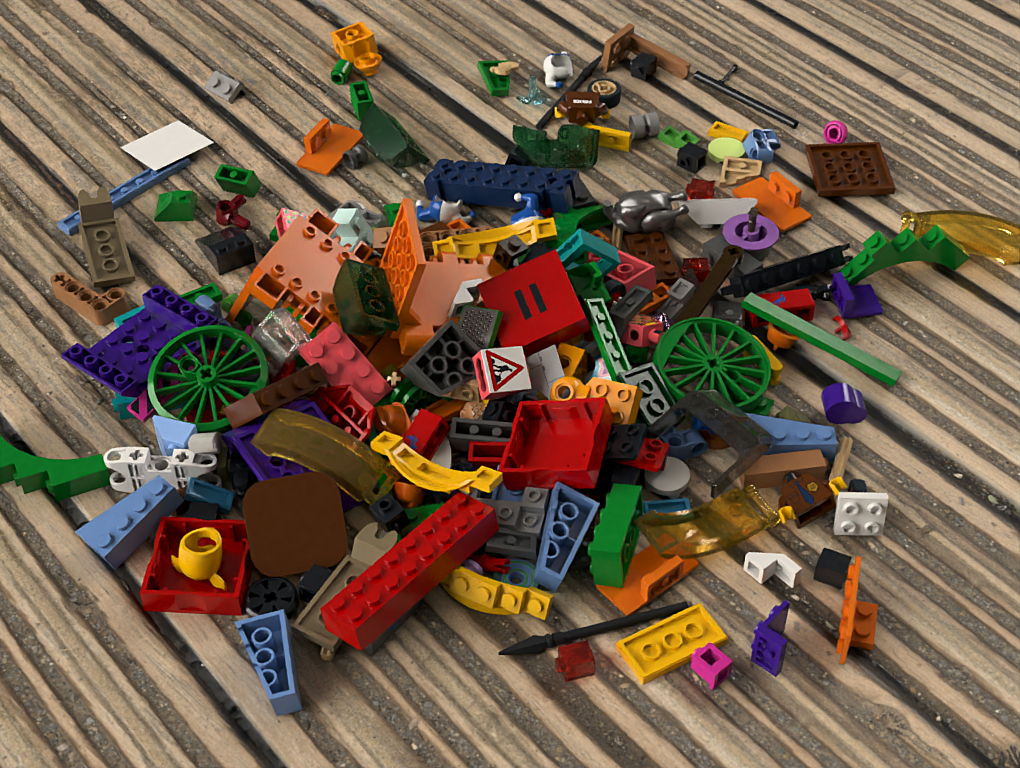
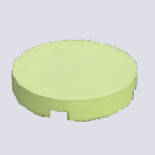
[708,137,745,163]

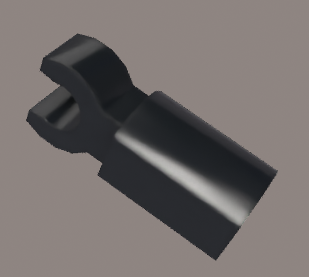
[795,284,832,301]

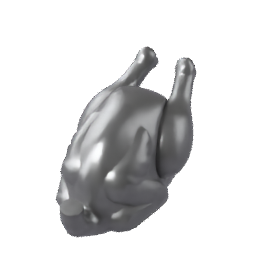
[602,190,689,234]

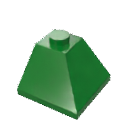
[154,190,198,222]

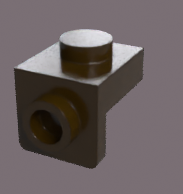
[493,234,529,270]

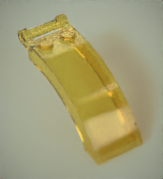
[900,210,1020,266]
[250,408,402,505]
[634,484,781,559]

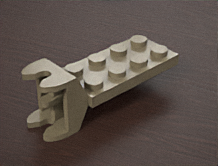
[78,187,135,288]
[291,522,398,652]

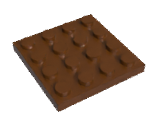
[805,142,896,197]

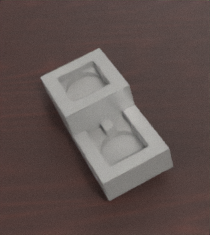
[656,278,696,325]

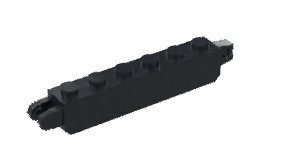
[720,243,853,298]

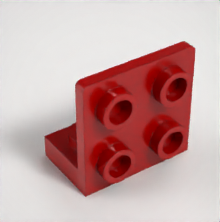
[614,438,669,472]

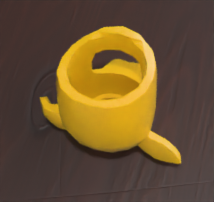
[171,527,227,591]

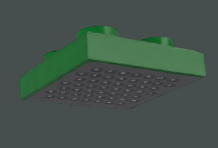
[458,305,503,350]

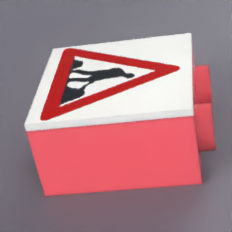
[472,346,532,400]

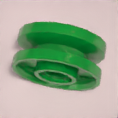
[390,378,438,416]

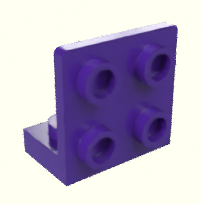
[831,272,883,319]
[751,600,790,677]

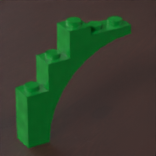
[545,204,613,265]
[837,224,970,286]
[0,435,111,501]

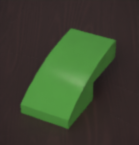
[657,125,700,149]

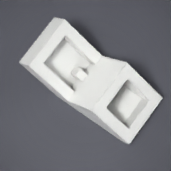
[448,278,483,319]
[743,552,802,589]

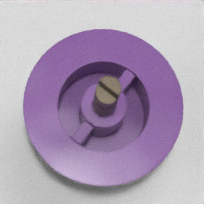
[723,207,779,260]

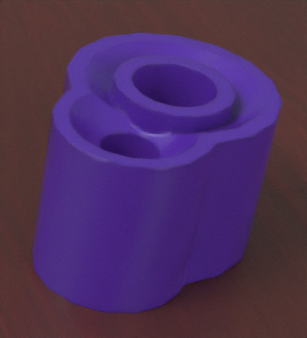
[821,383,867,424]

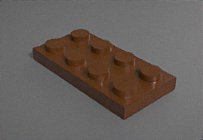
[624,232,683,285]

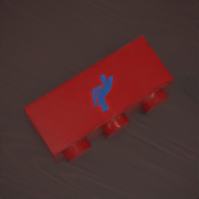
[746,288,815,328]
[385,408,451,485]

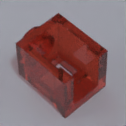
[685,178,716,200]

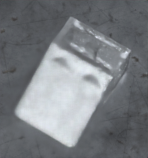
[243,307,312,383]

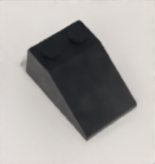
[195,226,256,276]

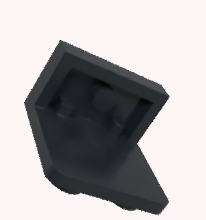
[599,423,648,478]

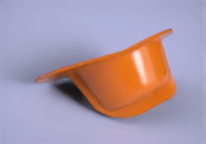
[767,322,800,350]
[374,402,412,437]
[386,474,429,508]

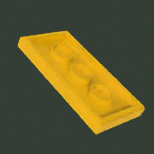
[616,603,728,685]

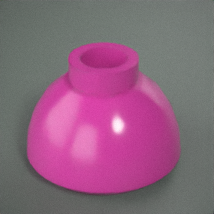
[824,120,848,144]

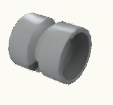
[629,112,660,139]

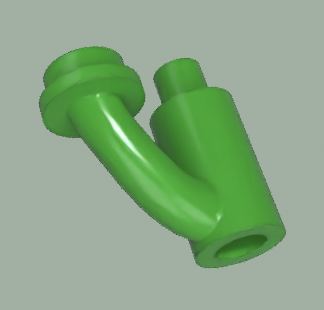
[221,293,253,326]

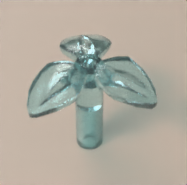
[516,75,547,105]

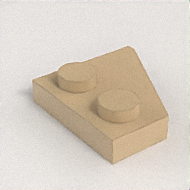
[719,156,762,188]

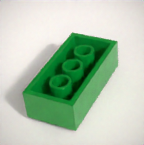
[588,483,645,588]

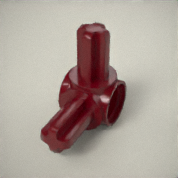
[216,194,251,230]

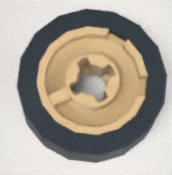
[587,78,621,109]

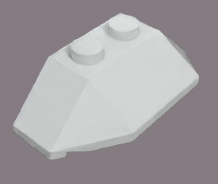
[676,198,757,228]

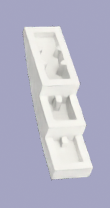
[188,432,224,454]

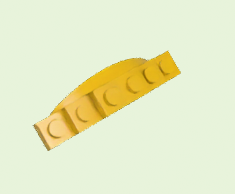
[432,217,558,262]
[370,431,503,494]
[440,565,554,620]

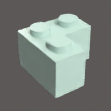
[333,208,374,253]

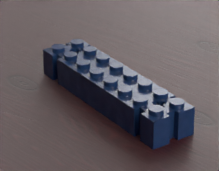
[424,159,582,213]

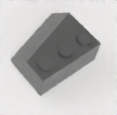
[400,319,481,397]

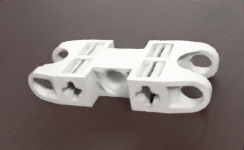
[103,447,222,493]

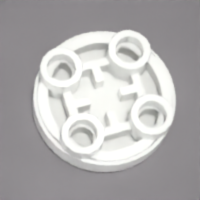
[643,456,690,499]

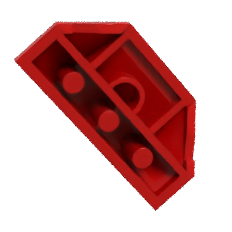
[309,384,377,453]

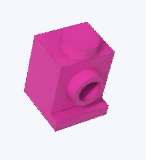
[691,642,733,690]

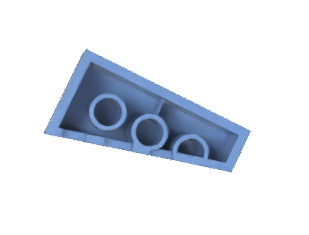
[738,412,837,462]
[75,475,184,570]
[533,481,600,592]
[234,609,302,716]

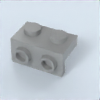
[204,70,247,104]

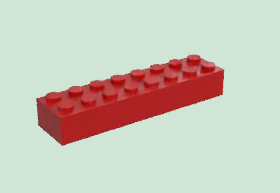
[320,491,499,651]

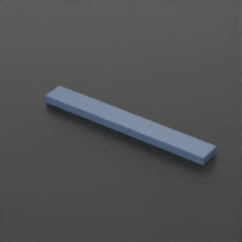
[57,156,190,236]

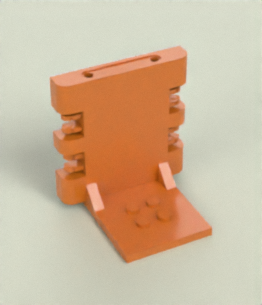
[377,198,510,355]
[225,208,388,356]

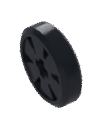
[243,577,299,620]

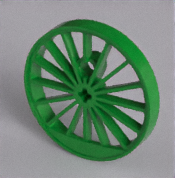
[652,317,771,417]
[147,325,269,434]

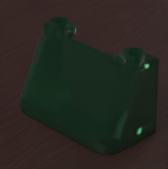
[512,124,600,169]

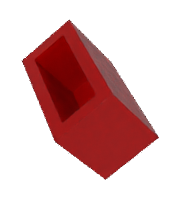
[468,441,508,472]

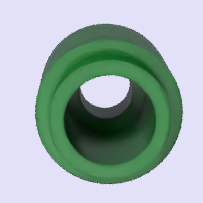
[331,59,353,85]

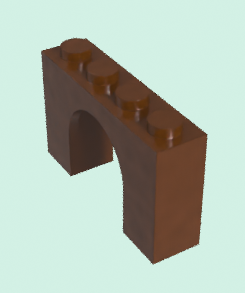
[223,362,328,429]

